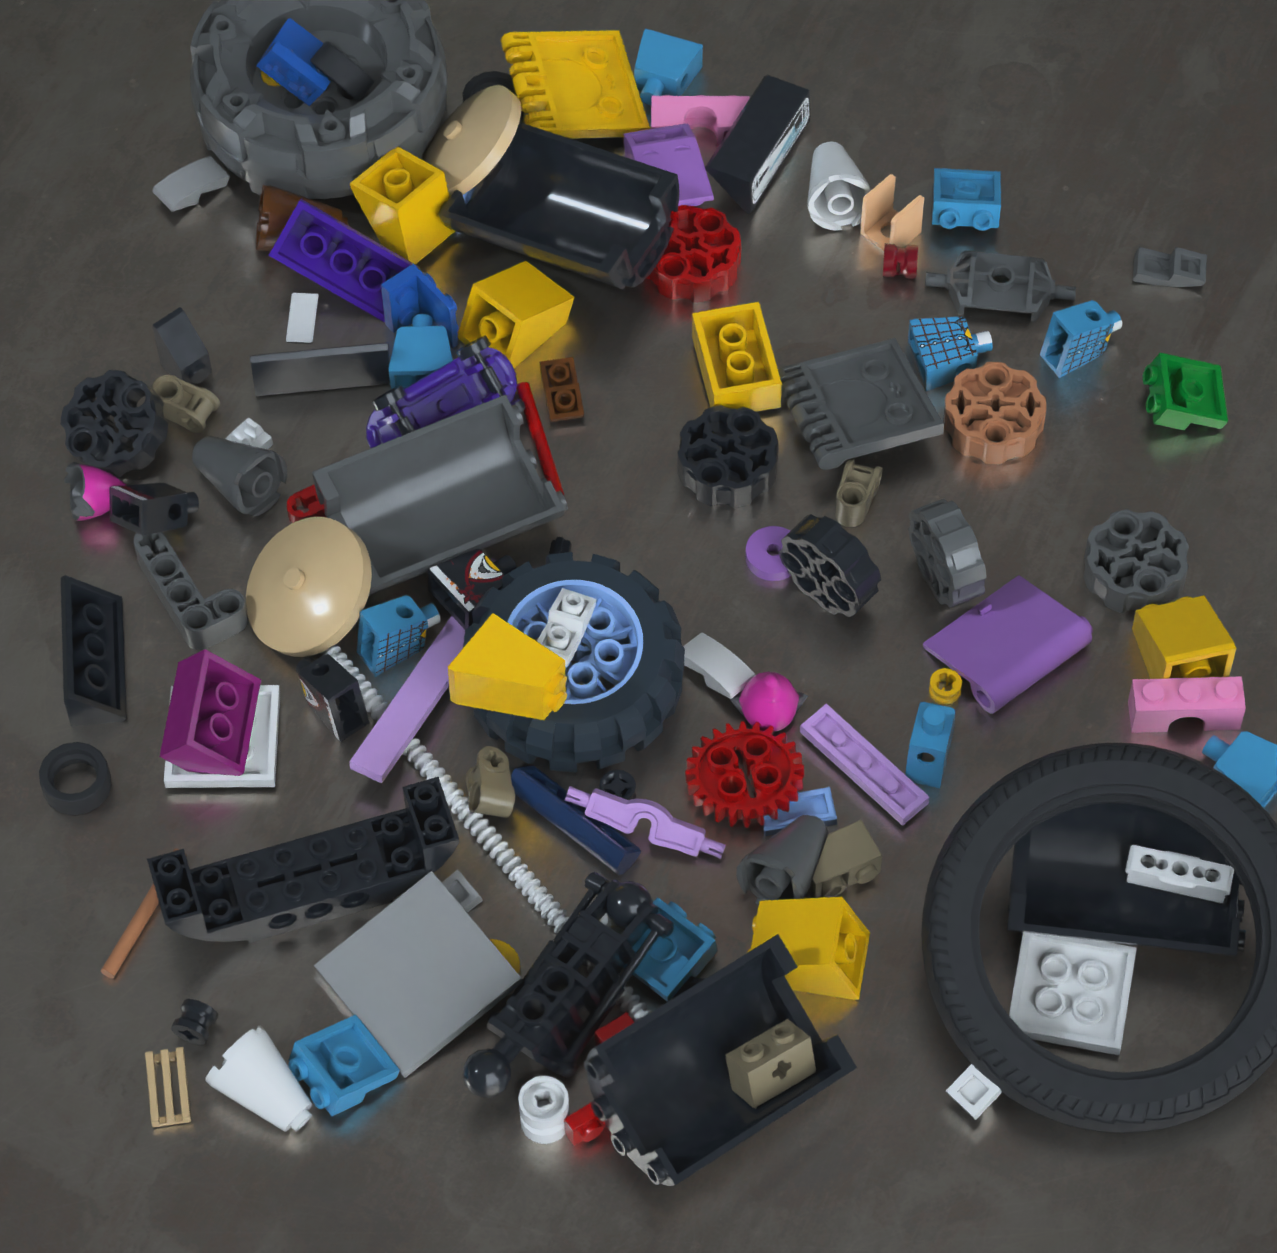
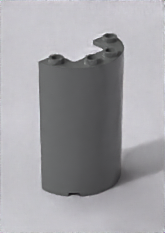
[312,395,568,596]

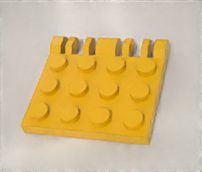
[500,30,650,139]

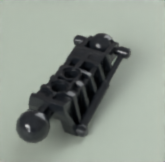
[462,872,674,1098]

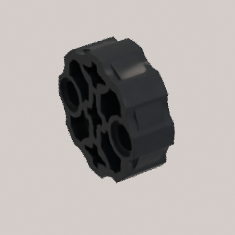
[60,370,168,477]
[677,405,779,508]
[779,514,881,617]

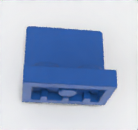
[256,18,331,106]
[381,263,459,349]

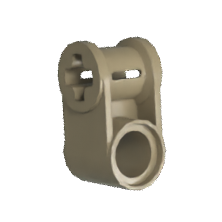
[152,375,220,433]
[835,459,883,527]
[465,746,515,818]

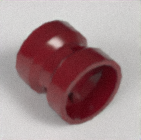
[883,243,918,279]

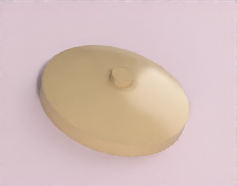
[422,85,521,197]
[246,517,372,657]

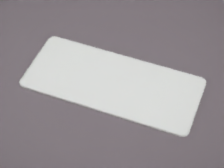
[286,293,318,343]

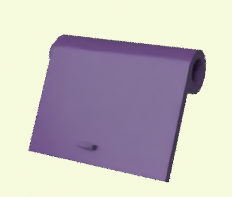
[923,575,1093,714]

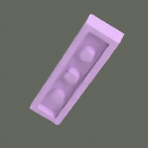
[800,704,929,826]

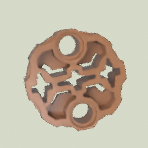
[943,362,1047,465]

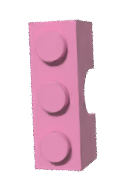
[651,95,750,148]
[1128,676,1246,733]

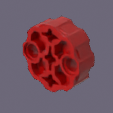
[647,205,741,303]

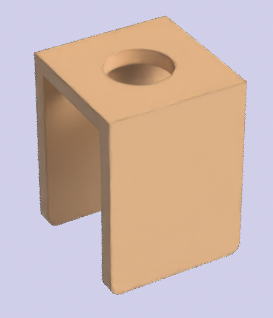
[860,174,924,251]

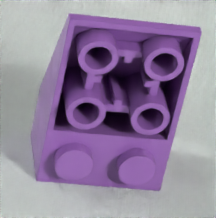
[623,123,714,206]

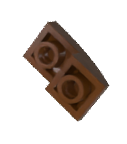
[539,357,584,422]

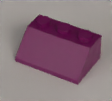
[159,649,261,776]

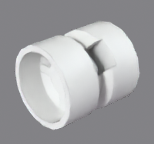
[518,1076,570,1144]

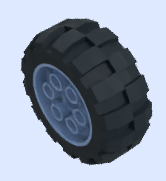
[463,552,685,772]

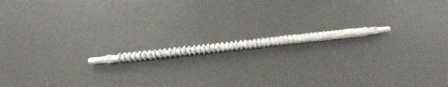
[321,646,653,1022]

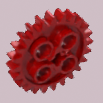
[685,721,804,828]

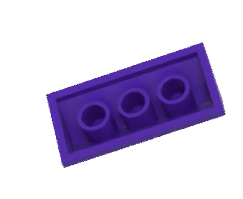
[269,199,419,322]

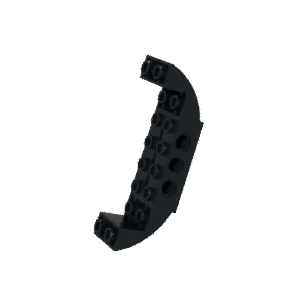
[147,777,460,943]

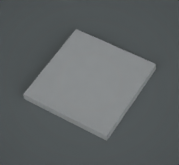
[314,871,524,1078]

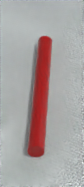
[517,382,564,495]

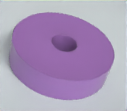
[745,526,791,581]

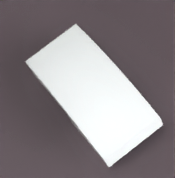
[537,588,596,667]
[683,632,755,699]

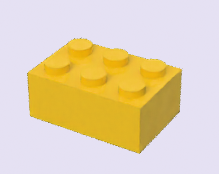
[692,302,782,412]

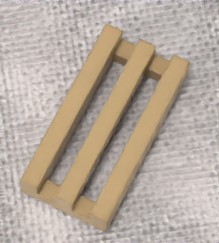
[145,1047,191,1128]

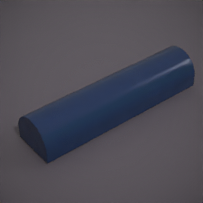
[511,766,641,875]

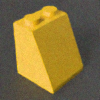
[350,147,455,265]
[458,261,575,369]
[1132,595,1236,679]
[448,613,567,720]
[747,897,870,1000]

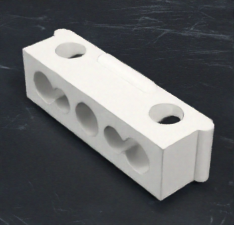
[1125,845,1234,903]

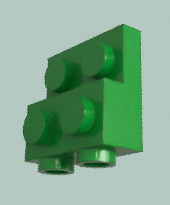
[1142,353,1228,430]

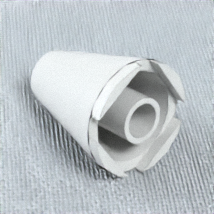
[807,142,872,231]
[206,1026,312,1132]

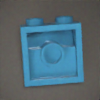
[932,168,1001,231]
[623,897,718,1002]
[288,1015,400,1116]

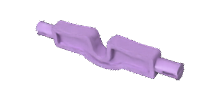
[565,786,726,859]

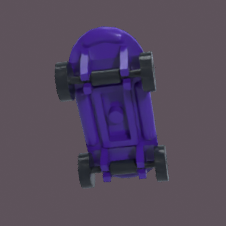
[366,335,526,448]

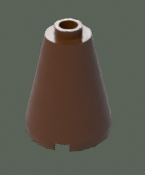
[256,185,348,252]

